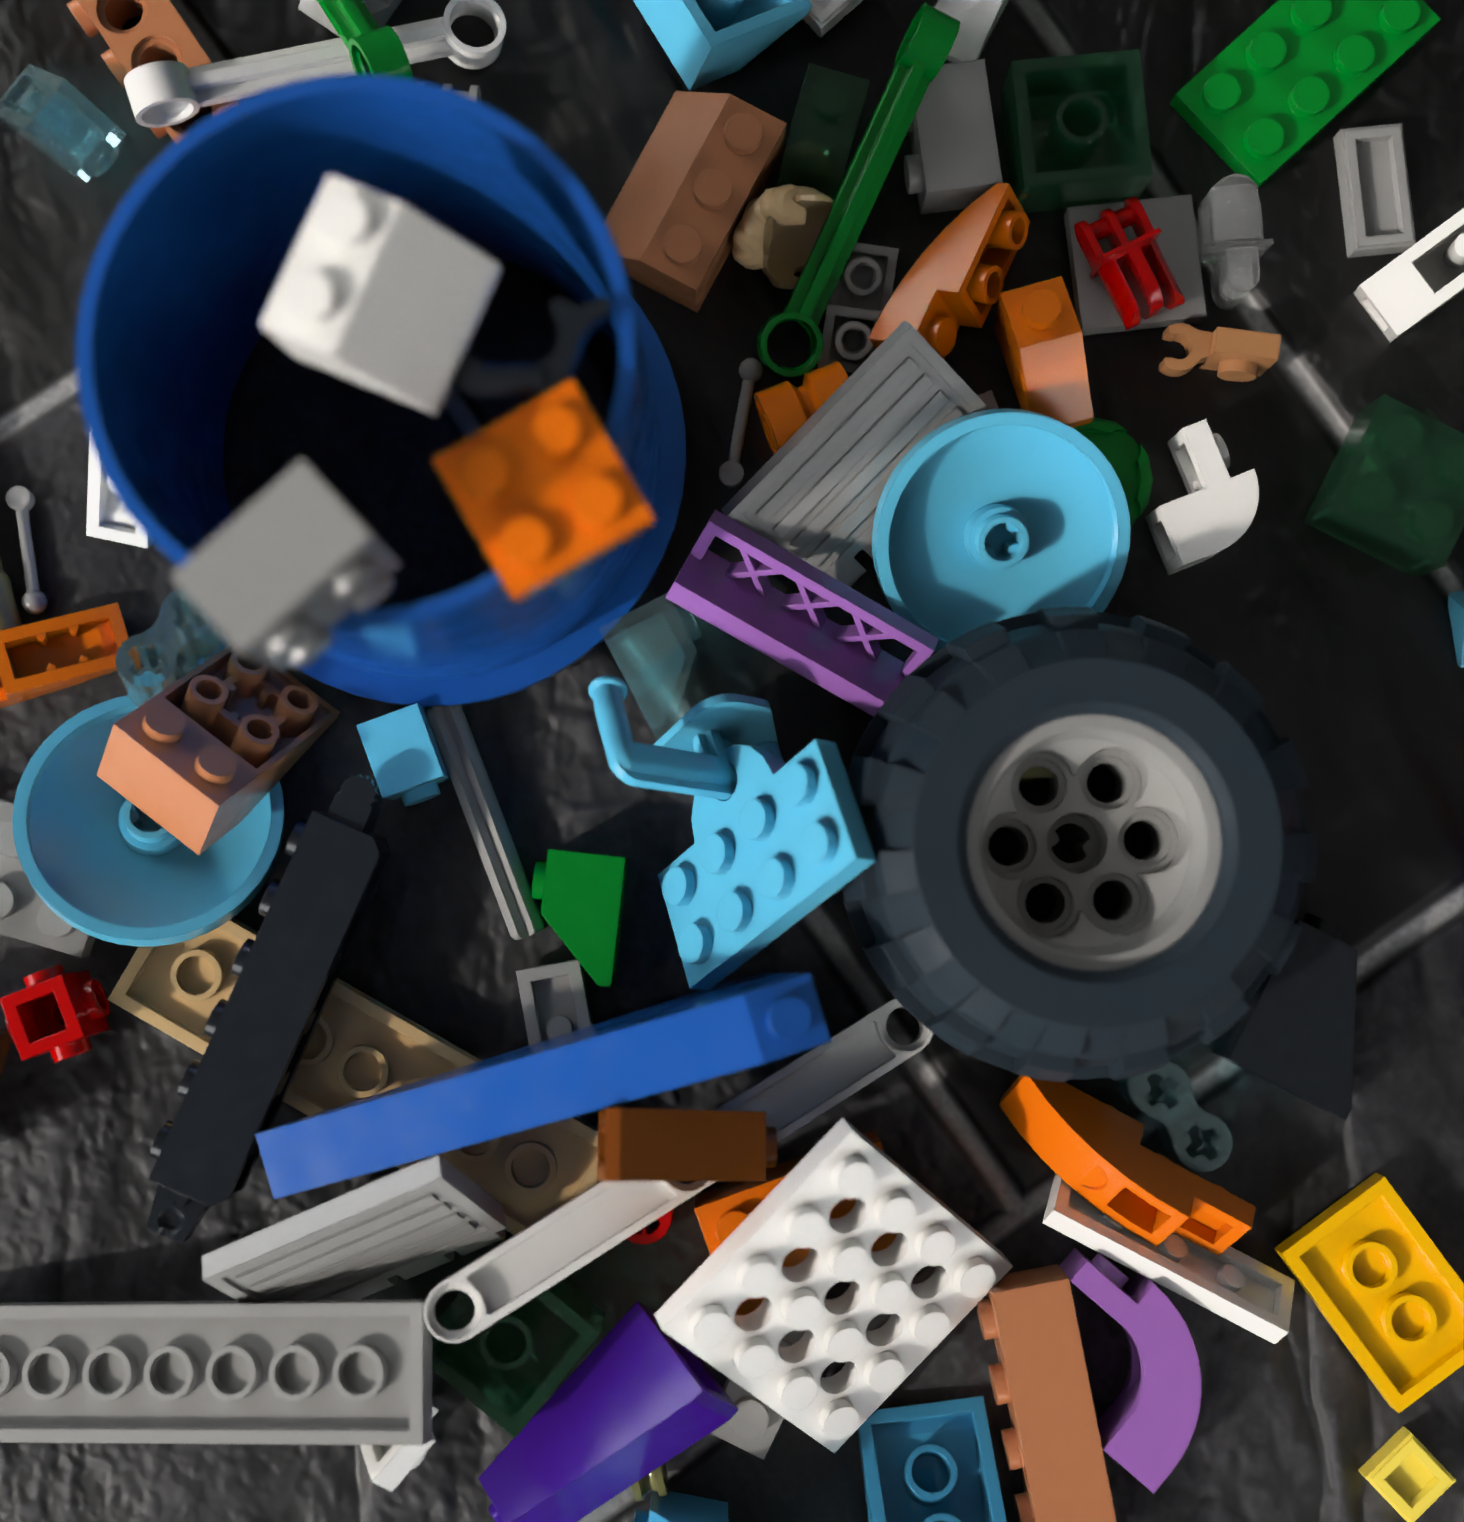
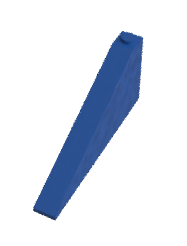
[255,972,831,1199]

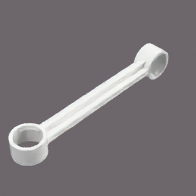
[124,0,506,128]

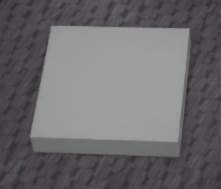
[1064,194,1207,336]

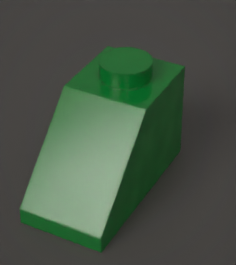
[532,849,629,987]

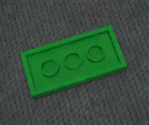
[1170,0,1441,193]

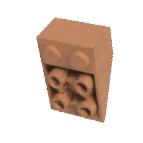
[97,644,340,855]

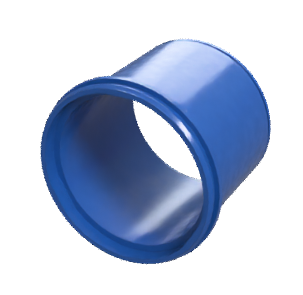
[76,74,686,707]

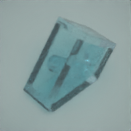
[0,64,126,183]
[599,593,703,740]

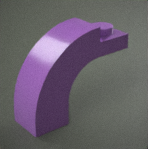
[1059,1247,1202,1493]

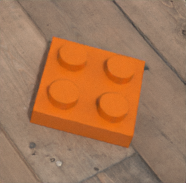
[431,378,656,604]

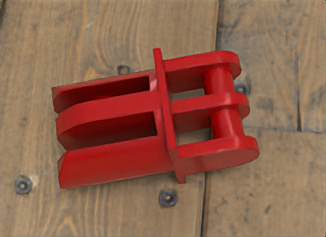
[1074,196,1185,330]

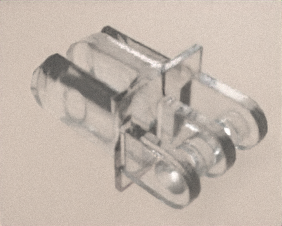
[1198,173,1274,310]

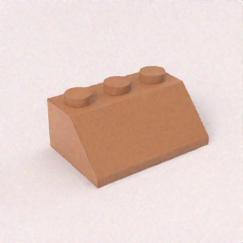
[605,91,787,313]

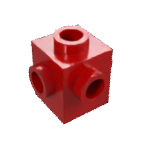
[0,964,110,1063]

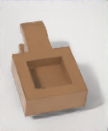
[1158,323,1281,382]

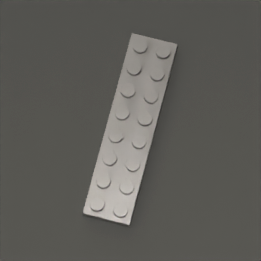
[0,1299,432,1445]

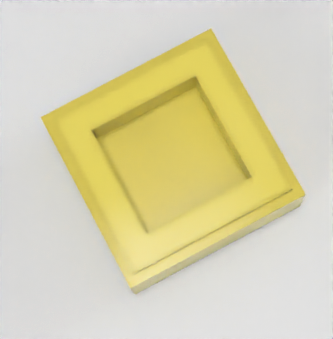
[1358,1426,1456,1522]

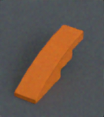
[0,602,136,708]

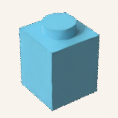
[356,703,451,807]

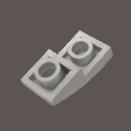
[818,242,899,373]

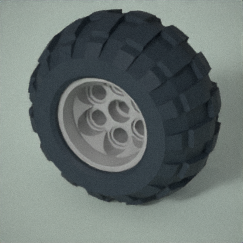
[842,607,1317,1082]

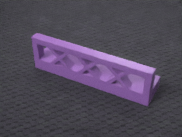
[665,510,939,717]

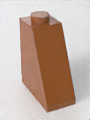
[597,1108,777,1181]

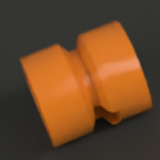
[754,361,849,454]

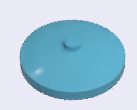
[872,408,1131,652]
[12,693,285,947]

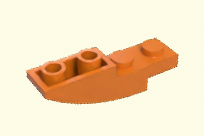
[868,182,1030,359]
[999,1075,1256,1256]

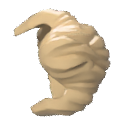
[732,183,834,290]

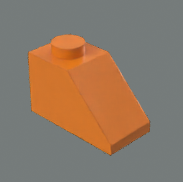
[994,276,1094,428]

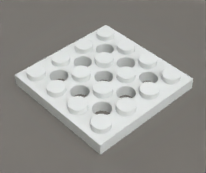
[654,1117,1013,1453]

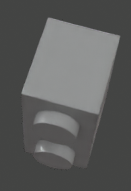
[904,59,1003,215]

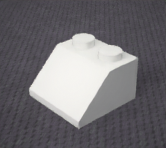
[259,173,502,415]

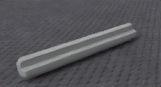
[426,705,544,940]

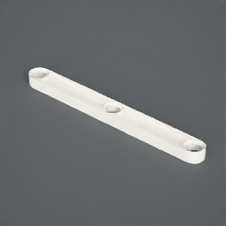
[423,999,933,1343]

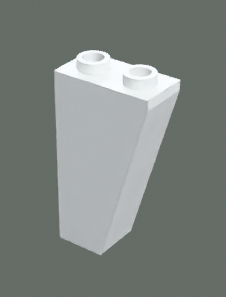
[1353,208,1464,343]

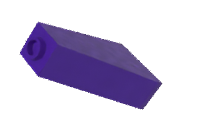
[478,1301,739,1522]

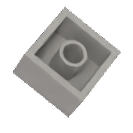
[170,458,403,672]

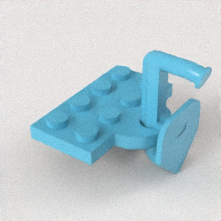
[588,675,877,990]

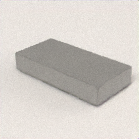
[1333,123,1416,258]

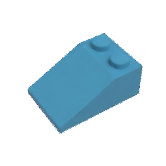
[857,1396,1007,1522]

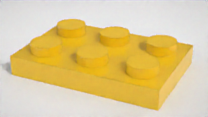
[1274,1172,1464,1413]

